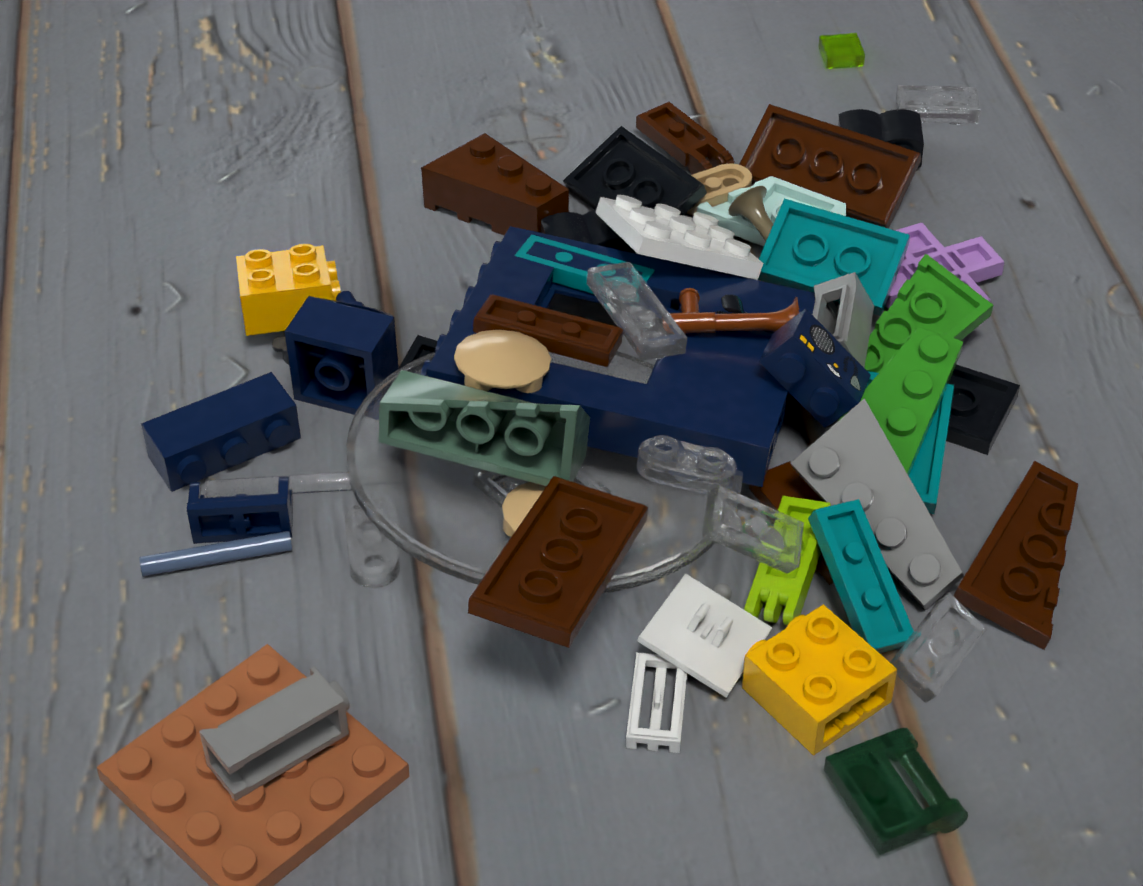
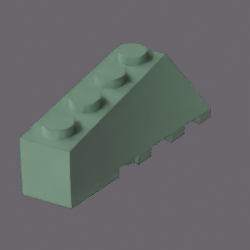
[378,370,590,486]

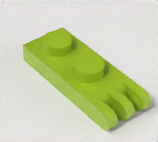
[744,496,831,625]

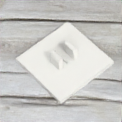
[637,573,772,698]

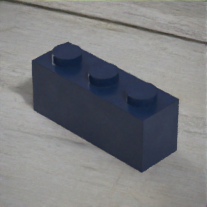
[141,372,301,492]

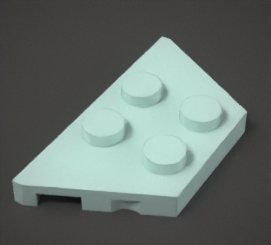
[697,176,846,246]

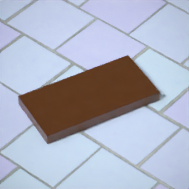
[739,104,921,229]
[468,476,649,648]

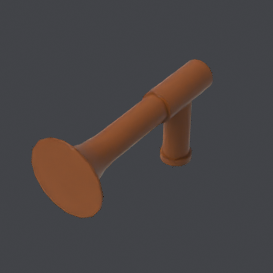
[668,288,799,334]

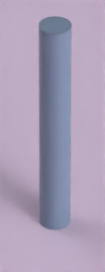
[139,531,292,577]

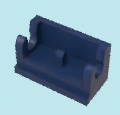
[187,476,293,544]

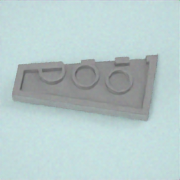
[791,398,964,610]

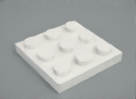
[596,195,764,280]

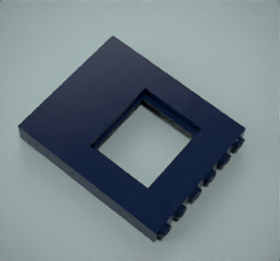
[420,226,815,487]

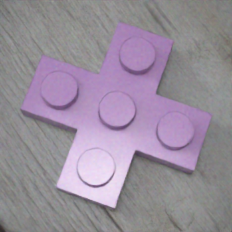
[885,223,1005,309]

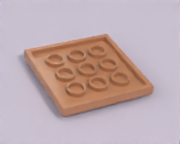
[96,644,410,886]

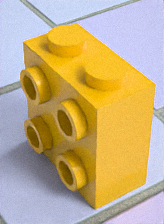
[236,244,341,336]
[742,604,897,756]

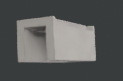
[812,272,874,368]
[199,666,350,801]

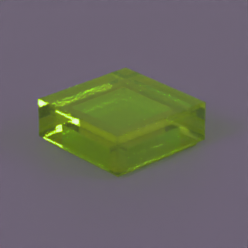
[818,33,865,69]

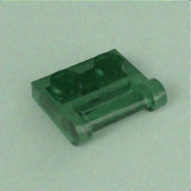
[824,728,968,855]

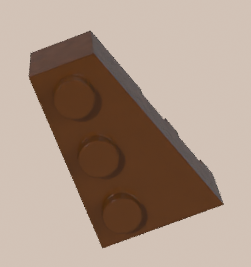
[421,133,569,236]

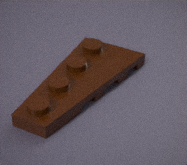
[952,461,1078,650]

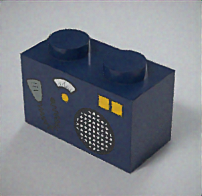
[759,308,871,428]

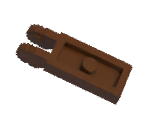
[636,102,735,175]

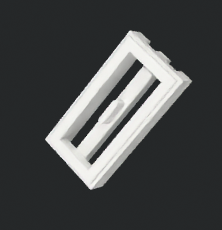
[626,652,687,753]

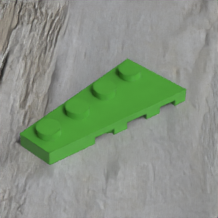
[865,254,993,373]
[838,327,964,476]

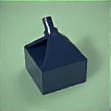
[285,291,399,421]

